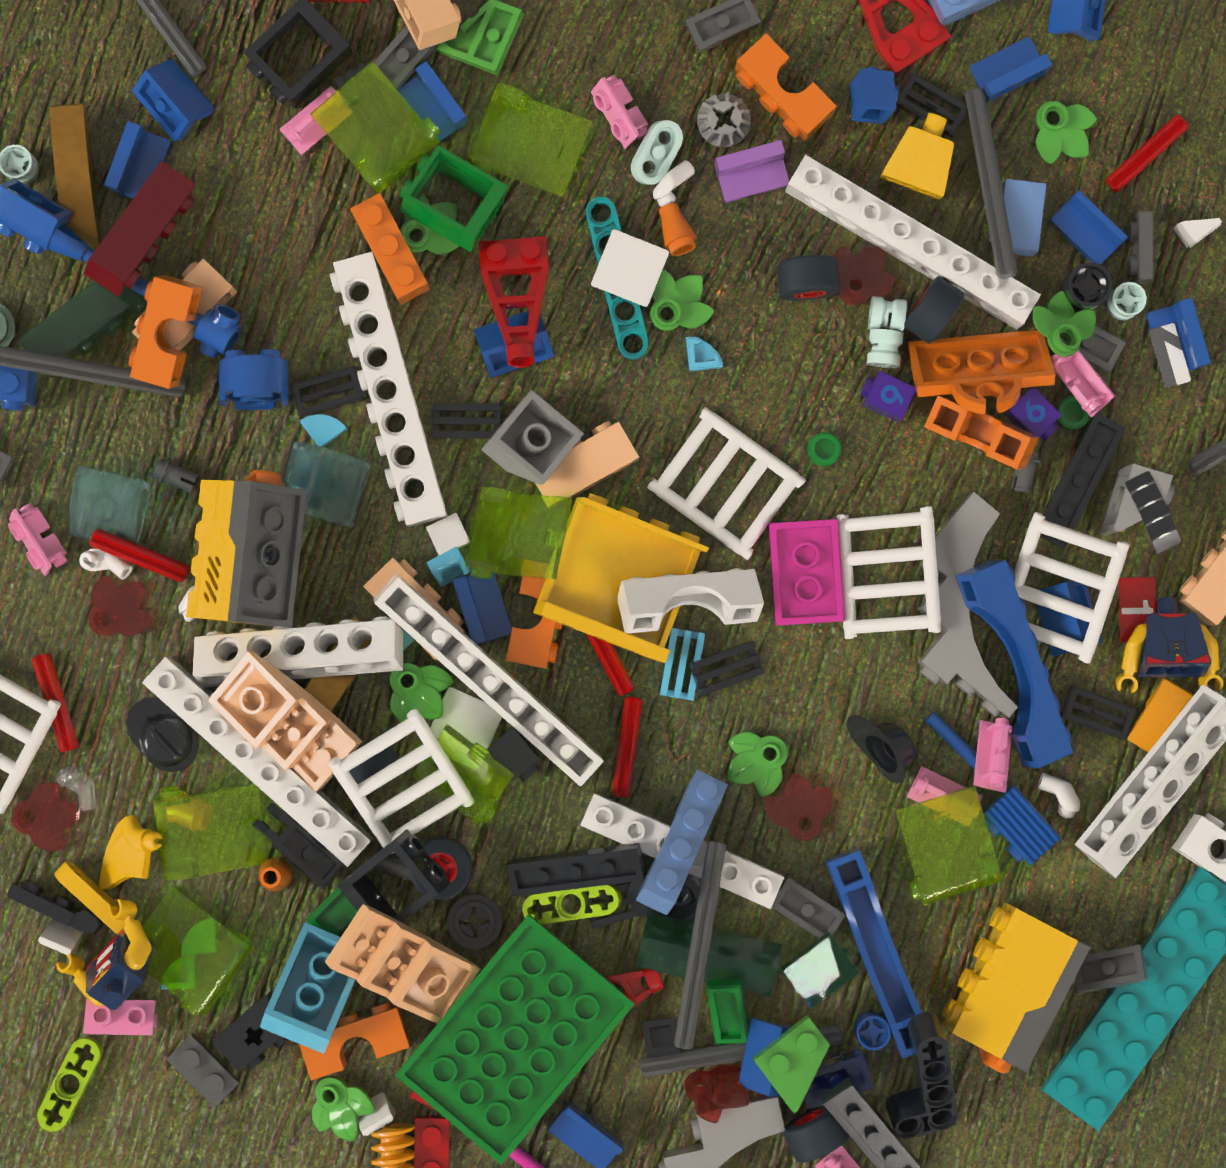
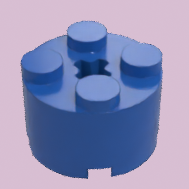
[219,350,289,410]

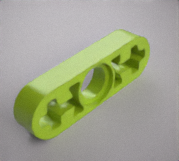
[522,884,622,925]
[37,1036,103,1132]

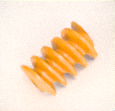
[371,1123,415,1168]

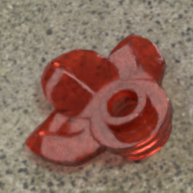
[834,246,897,305]
[88,575,153,636]
[764,773,833,841]
[12,783,82,851]
[684,1065,749,1123]

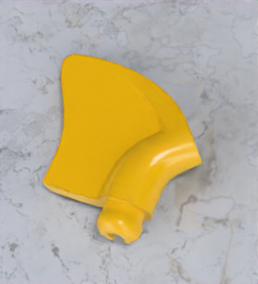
[99,815,163,890]

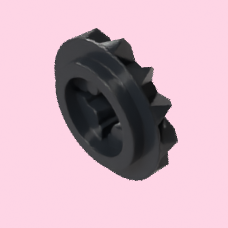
[447,894,502,949]

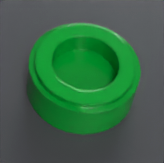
[1056,395,1090,430]
[807,432,842,467]

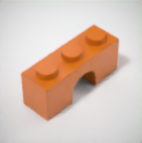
[735,33,837,141]
[350,193,430,305]
[129,275,204,389]
[924,395,1039,469]
[506,560,563,669]
[299,1001,412,1081]

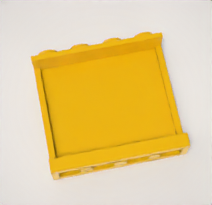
[533,493,709,663]

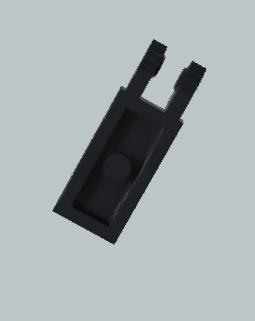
[252,802,345,890]
[7,879,104,934]

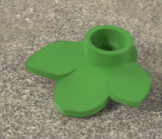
[1035,101,1097,165]
[400,194,459,255]
[650,270,714,331]
[1033,291,1096,357]
[389,662,454,722]
[727,731,788,797]
[312,1076,376,1141]

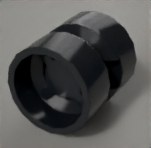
[1059,262,1113,313]

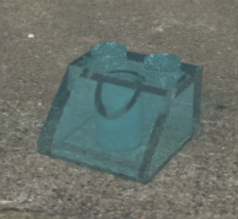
[283,441,371,528]
[69,466,152,544]

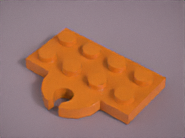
[907,330,1055,415]

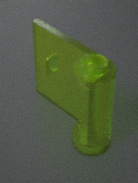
[310,61,441,194]
[468,83,593,198]
[465,487,572,579]
[412,724,514,825]
[153,784,267,880]
[895,786,1002,906]
[143,886,255,1016]

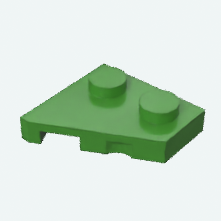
[437,0,524,76]
[752,1015,830,1113]

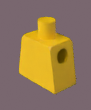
[880,113,954,200]

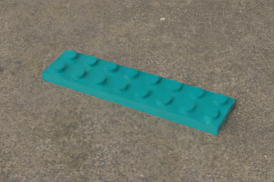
[1040,867,1226,1131]

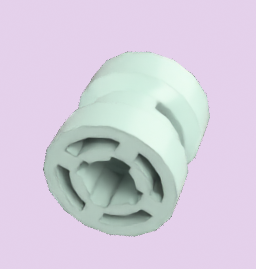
[0,144,40,185]
[1106,282,1147,321]
[868,296,907,332]
[866,329,904,368]

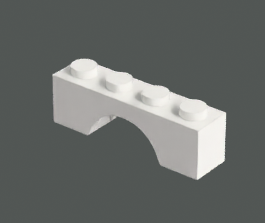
[617,568,764,634]

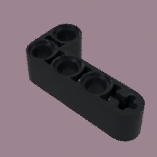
[886,1012,958,1139]

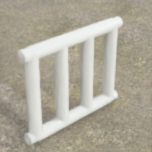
[647,407,806,560]
[836,506,941,639]
[1014,512,1130,664]
[0,674,61,814]
[328,709,474,854]

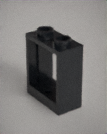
[244,0,353,109]
[337,829,451,922]

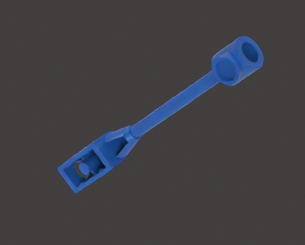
[0,178,242,358]

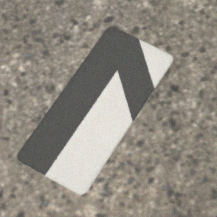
[1149,323,1191,388]

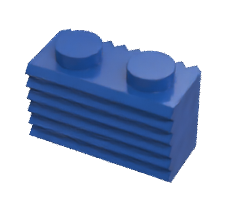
[981,785,1061,865]

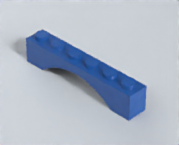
[955,560,1073,768]
[824,848,922,1058]

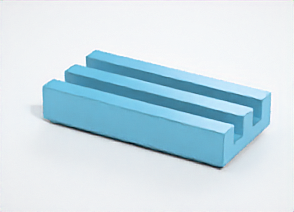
[660,628,705,701]

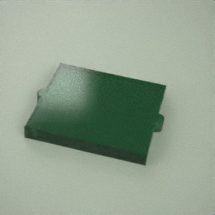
[781,932,859,1009]

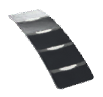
[1125,471,1181,554]

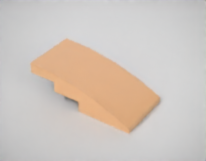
[208,651,363,792]
[325,904,480,1024]

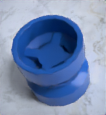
[853,1011,891,1050]

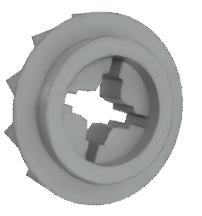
[697,92,751,147]

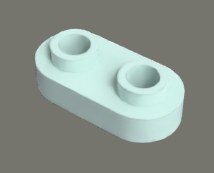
[631,120,683,184]

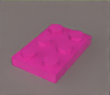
[768,519,844,626]

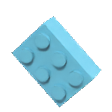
[260,922,355,1054]

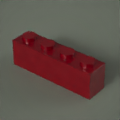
[83,161,196,297]

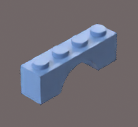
[636,770,728,915]

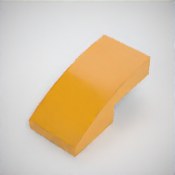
[1127,677,1194,752]

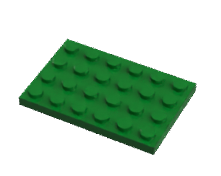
[395,914,635,1165]

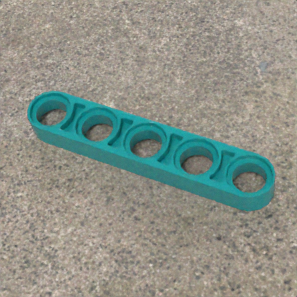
[586,197,648,360]

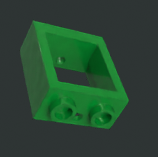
[400,145,509,252]

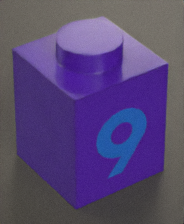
[860,371,916,422]
[1003,387,1062,441]

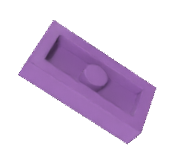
[714,140,789,203]

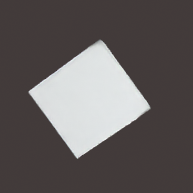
[1173,218,1222,248]
[426,513,471,555]
[38,919,84,955]
[358,1092,396,1136]

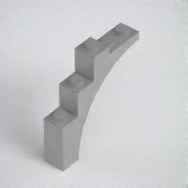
[917,492,1018,718]
[658,1094,785,1168]

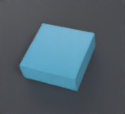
[426,546,470,587]

